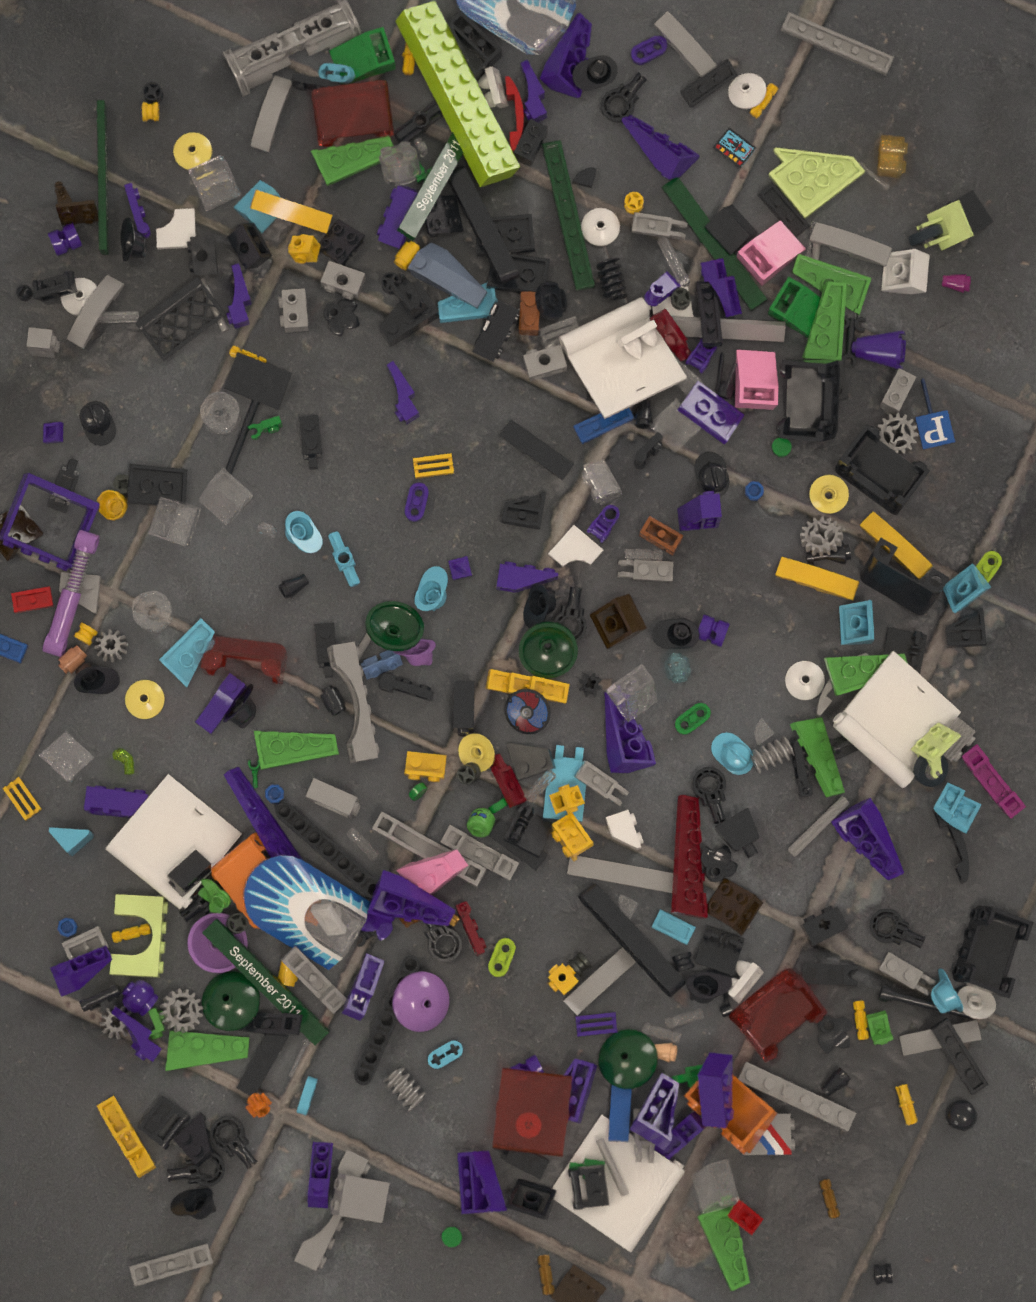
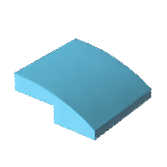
[933,782,982,834]

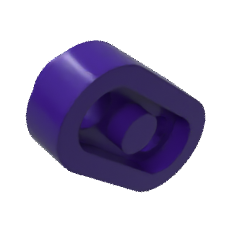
[631,36,667,65]
[405,483,429,522]

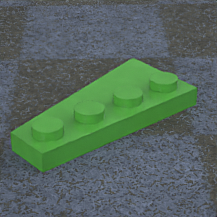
[311,136,397,186]
[791,254,871,316]
[802,281,847,361]
[824,654,907,696]
[790,717,845,797]
[254,731,339,770]
[166,1031,250,1071]
[697,1200,750,1291]

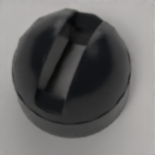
[16,285,33,301]

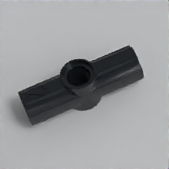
[393,100,443,146]

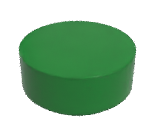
[772,438,792,458]
[409,783,428,801]
[488,798,508,814]
[442,1227,462,1247]

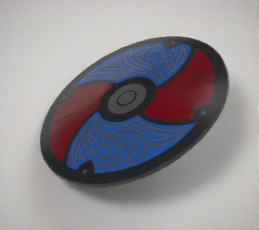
[505,689,551,734]

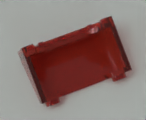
[311,80,394,147]
[201,636,287,685]
[729,968,828,1063]

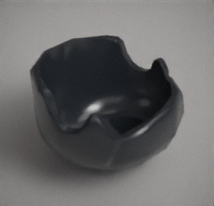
[946,1100,977,1131]

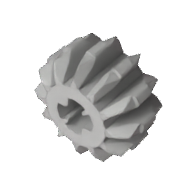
[94,629,129,663]
[100,1005,132,1040]

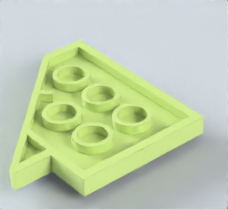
[768,148,865,219]

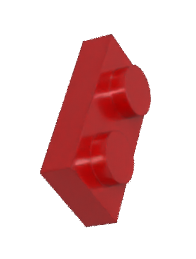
[11,586,54,614]
[727,1200,764,1235]

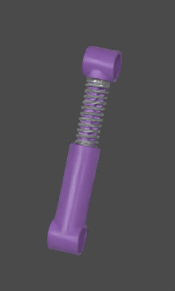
[43,530,100,657]

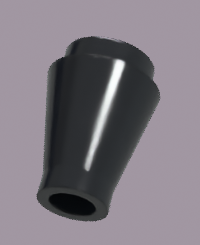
[634,399,653,429]
[278,574,309,599]
[821,1068,851,1097]

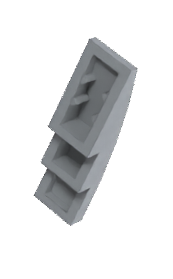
[654,11,717,77]
[810,222,892,267]

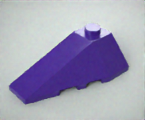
[540,13,592,98]
[621,116,700,179]
[605,691,656,773]
[831,798,904,880]
[367,870,455,926]

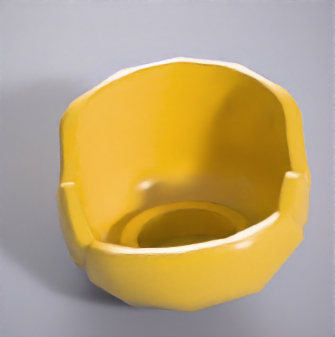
[97,490,128,521]

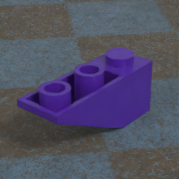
[496,562,558,593]
[50,946,112,997]
[307,1142,333,1208]

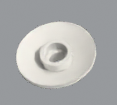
[728,73,766,109]
[581,208,620,246]
[61,278,97,316]
[785,661,825,700]
[958,986,996,1019]

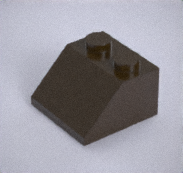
[590,593,647,649]

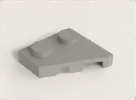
[59,572,101,614]

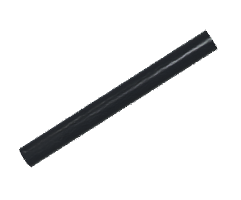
[225,400,259,475]

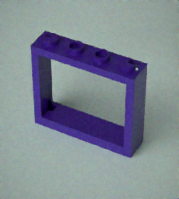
[0,473,100,571]

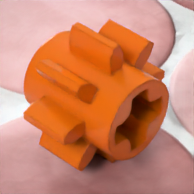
[245,1093,272,1118]

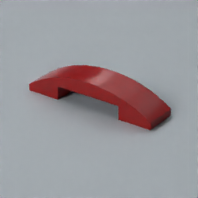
[505,76,524,153]

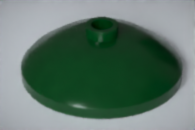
[365,601,424,651]
[519,622,578,678]
[202,971,260,1031]
[599,1029,658,1089]

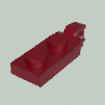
[649,309,691,362]
[490,753,527,808]
[455,901,487,957]

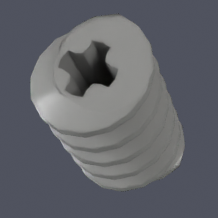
[750,736,795,774]
[383,1067,425,1112]

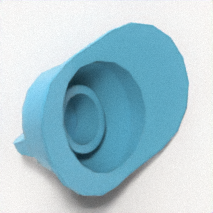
[285,511,323,553]
[414,566,448,611]
[711,732,753,775]
[931,968,963,1013]

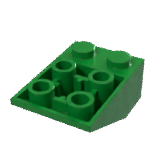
[329,27,396,85]
[768,276,821,338]

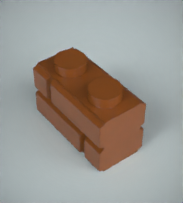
[519,291,539,336]
[639,516,684,556]

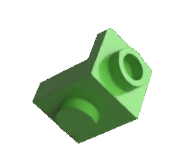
[148,1008,167,1040]
[866,1011,893,1045]

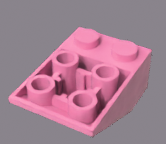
[737,221,806,286]
[735,350,778,410]

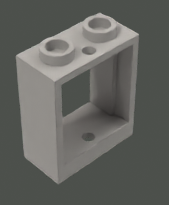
[306,778,361,819]

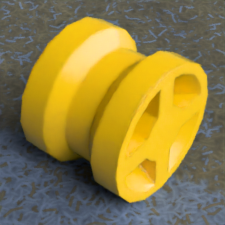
[142,102,159,121]
[624,192,644,215]
[73,622,98,646]

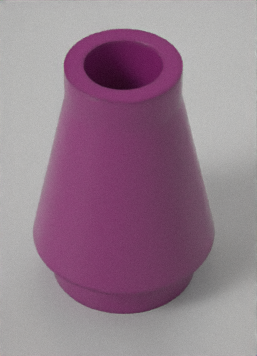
[942,274,971,293]

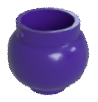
[122,980,159,1016]

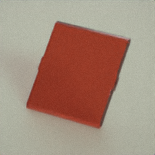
[492,1068,573,1157]

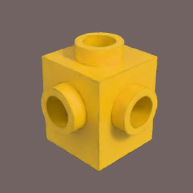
[288,234,321,264]
[549,784,585,814]
[548,963,579,995]

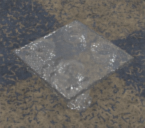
[651,398,701,453]
[39,731,94,782]

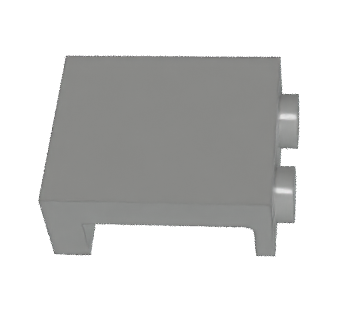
[330,1174,390,1223]

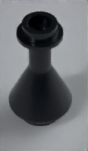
[806,541,851,566]

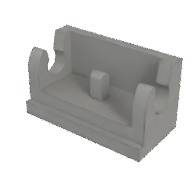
[62,926,109,960]

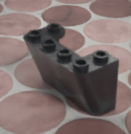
[860,538,949,615]
[952,905,1034,998]

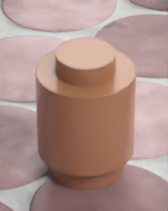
[58,645,87,674]

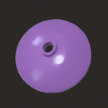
[187,913,248,973]
[392,971,449,1032]

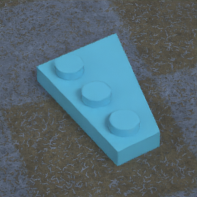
[438,280,496,323]
[159,619,215,687]

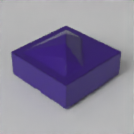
[43,422,64,444]
[448,556,472,581]

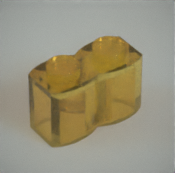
[877,135,908,178]

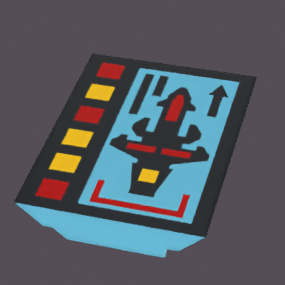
[713,127,757,168]

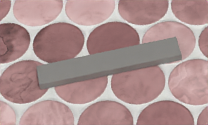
[781,12,894,76]
[672,316,786,342]
[567,856,673,894]

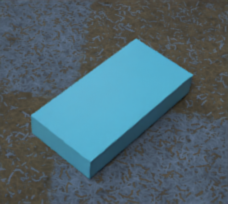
[651,909,696,945]

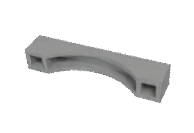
[327,642,379,764]
[372,812,487,888]
[737,1062,856,1132]
[294,1150,371,1271]

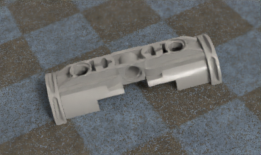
[222,0,362,96]

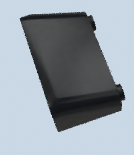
[778,359,840,442]
[835,424,930,515]

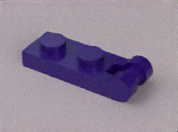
[124,183,151,239]

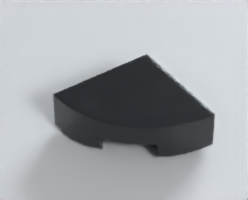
[573,168,597,188]

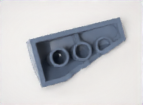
[408,242,487,309]

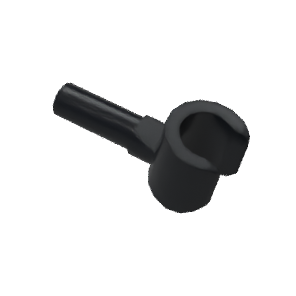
[719,992,732,1017]

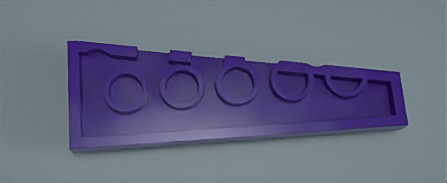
[224,767,303,860]

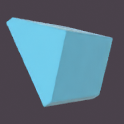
[234,180,281,234]
[943,563,991,613]
[839,600,874,645]
[49,828,94,856]

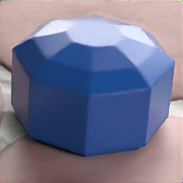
[745,481,764,501]
[265,785,284,804]
[57,918,78,938]

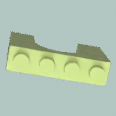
[110,894,168,978]

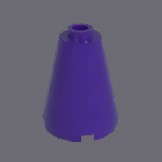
[852,330,906,369]

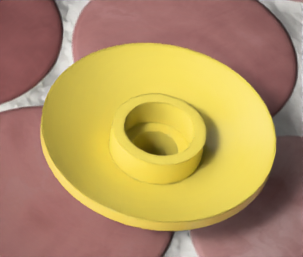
[173,133,212,170]
[809,475,849,514]
[125,680,165,719]
[458,733,495,772]

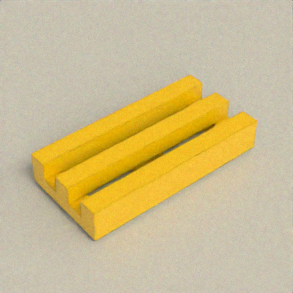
[413,453,454,479]
[3,777,42,821]

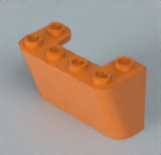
[211,833,267,929]
[685,1074,778,1154]

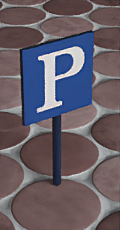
[915,378,955,449]

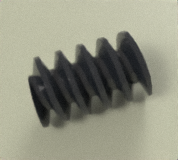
[597,258,628,301]

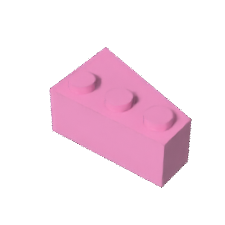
[396,849,469,895]

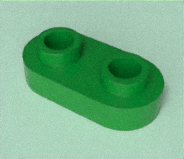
[675,703,711,735]

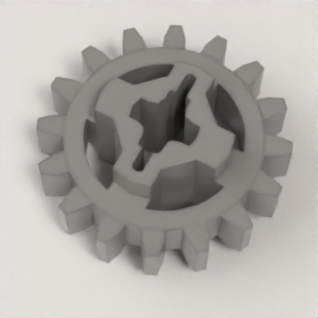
[877,413,918,455]
[800,517,843,557]
[159,989,203,1033]

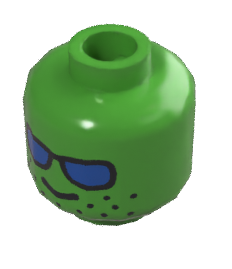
[467,808,495,837]

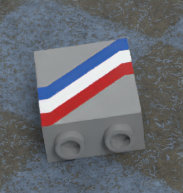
[742,1114,795,1155]

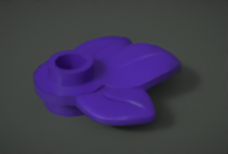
[360,903,396,941]

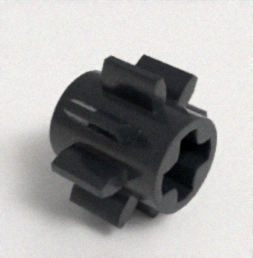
[579,673,602,697]

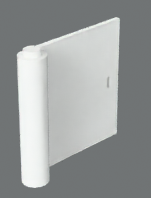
[558,297,687,419]
[833,651,961,788]
[105,774,242,909]
[552,1114,685,1252]

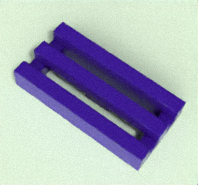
[575,1012,617,1037]

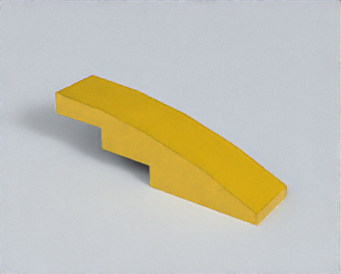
[250,190,332,233]
[860,511,933,580]
[775,557,859,600]
[485,669,570,704]
[97,1095,156,1178]

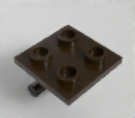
[55,181,99,225]

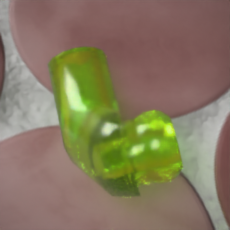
[112,748,135,775]

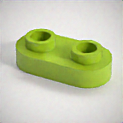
[976,551,1002,583]
[488,938,516,977]

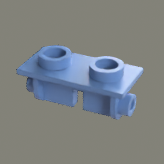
[360,650,403,680]

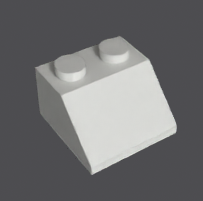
[881,249,929,294]

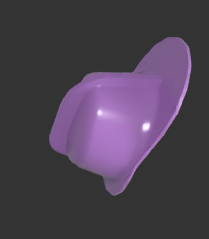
[393,639,436,666]

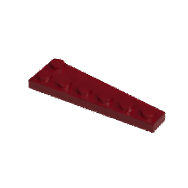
[671,795,708,919]

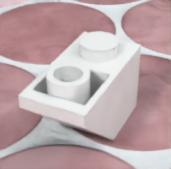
[605,810,643,850]

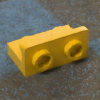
[404,751,447,782]
[551,813,594,862]

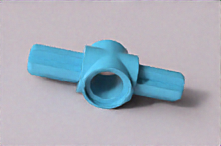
[328,531,360,587]

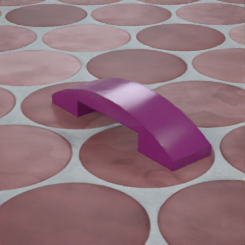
[961,744,1026,819]

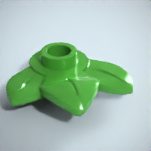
[198,879,231,914]

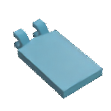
[543,745,586,822]

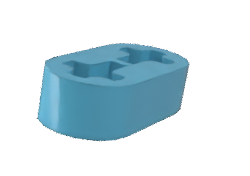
[319,63,355,83]
[428,1041,463,1069]
[297,1076,318,1116]

